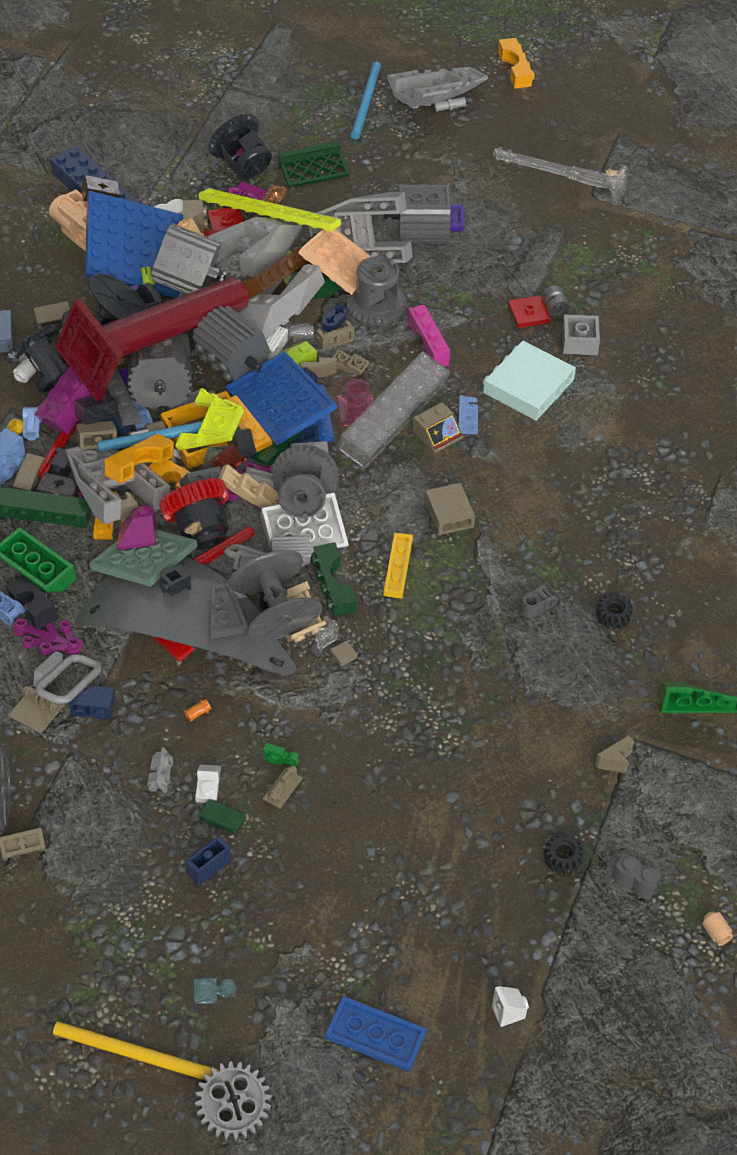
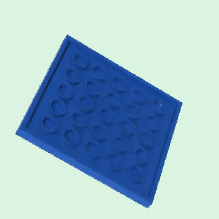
[85,191,183,298]

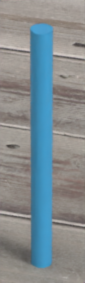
[351,62,381,140]
[97,421,203,452]

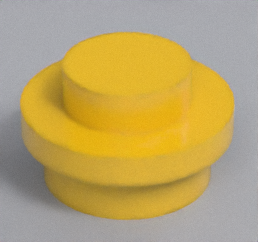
[7,419,24,435]

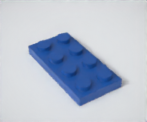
[325,996,427,1072]

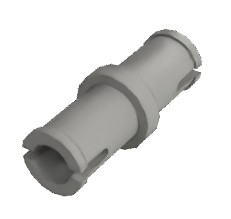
[434,97,466,112]

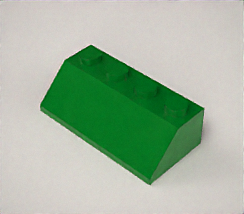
[0,527,77,592]

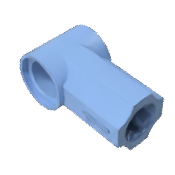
[23,407,42,441]

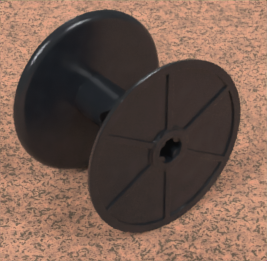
[62,274,148,326]

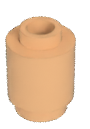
[702,911,733,946]

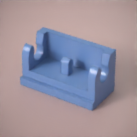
[458,395,478,434]

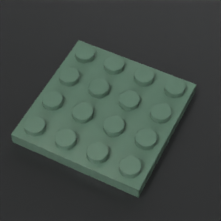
[89,530,198,587]

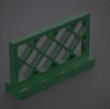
[278,141,350,188]

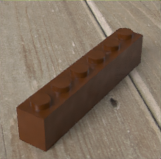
[243,245,309,299]

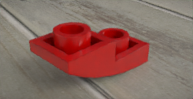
[153,636,194,662]

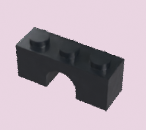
[5,576,58,629]

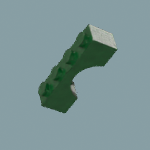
[311,542,357,617]

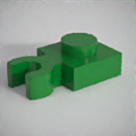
[263,743,299,767]

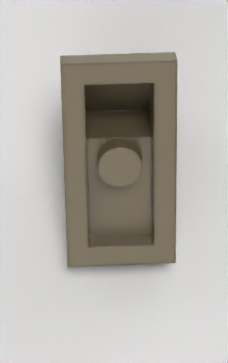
[595,735,634,773]

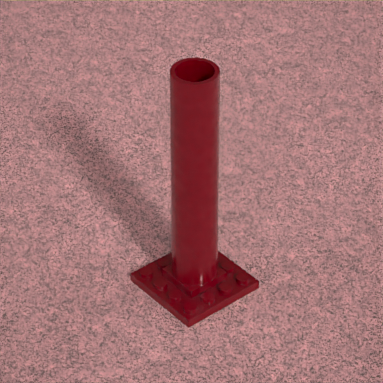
[55,277,249,401]

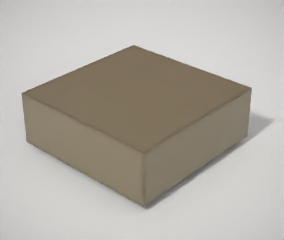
[330,641,358,666]

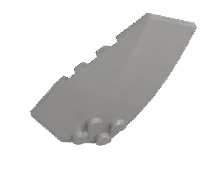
[387,67,488,108]

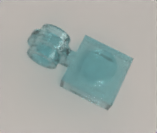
[194,978,237,1004]

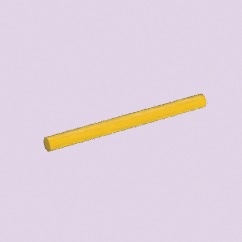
[53,1021,220,1080]

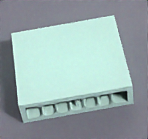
[483,341,576,421]

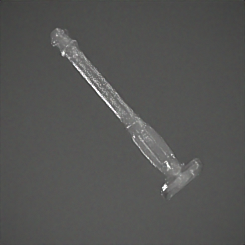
[493,147,629,205]

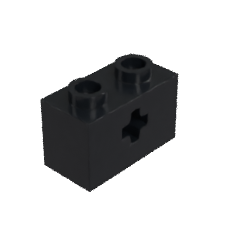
[75,393,118,425]

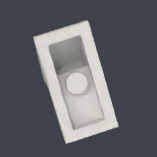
[195,764,221,803]

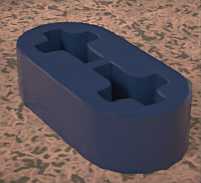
[322,305,347,332]

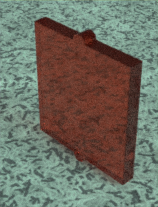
[208,444,246,470]

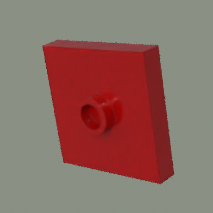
[508,295,551,328]

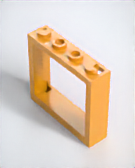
[161,391,234,469]

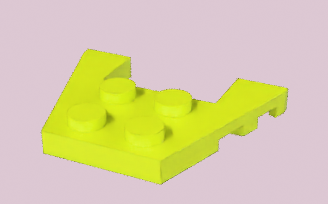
[175,388,244,450]

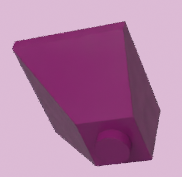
[117,506,157,550]

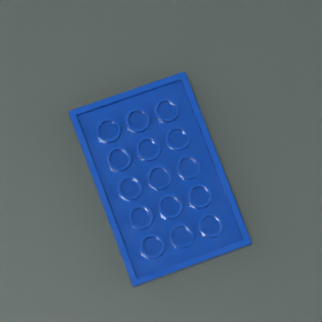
[225,351,338,446]

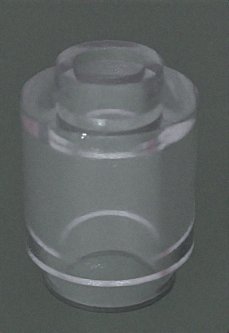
[288,323,314,342]

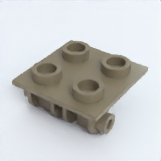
[8,685,65,734]

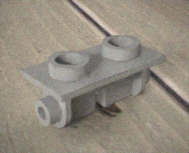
[147,747,173,794]

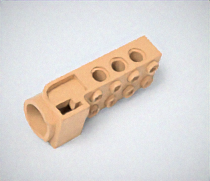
[49,190,87,252]

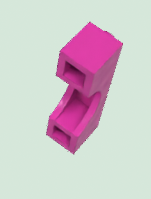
[408,305,450,369]

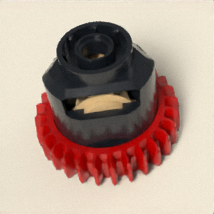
[159,478,229,550]

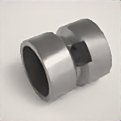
[542,285,570,318]

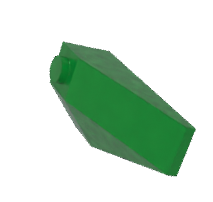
[658,681,737,713]

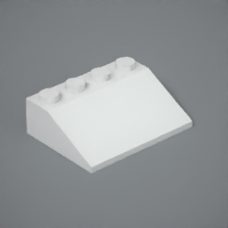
[260,493,349,554]

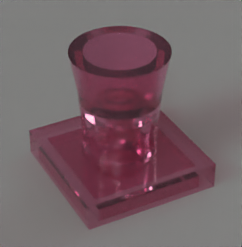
[338,379,376,426]

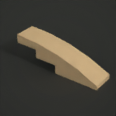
[219,464,280,508]

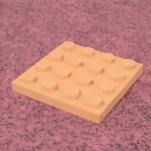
[298,229,378,295]

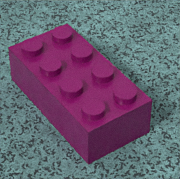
[34,366,92,435]

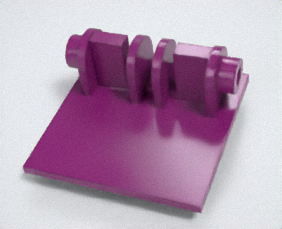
[228,181,270,201]

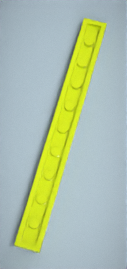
[199,188,341,231]

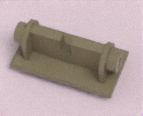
[263,766,303,809]

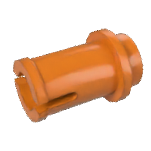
[184,699,211,722]

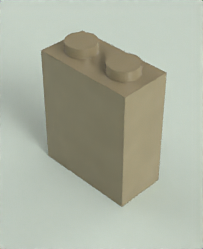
[425,483,475,535]

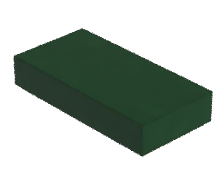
[199,799,246,835]

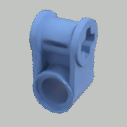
[0,591,25,626]

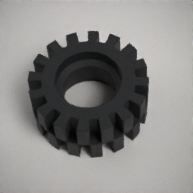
[596,592,633,629]
[544,833,584,875]

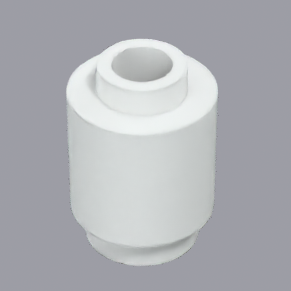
[13,359,37,383]

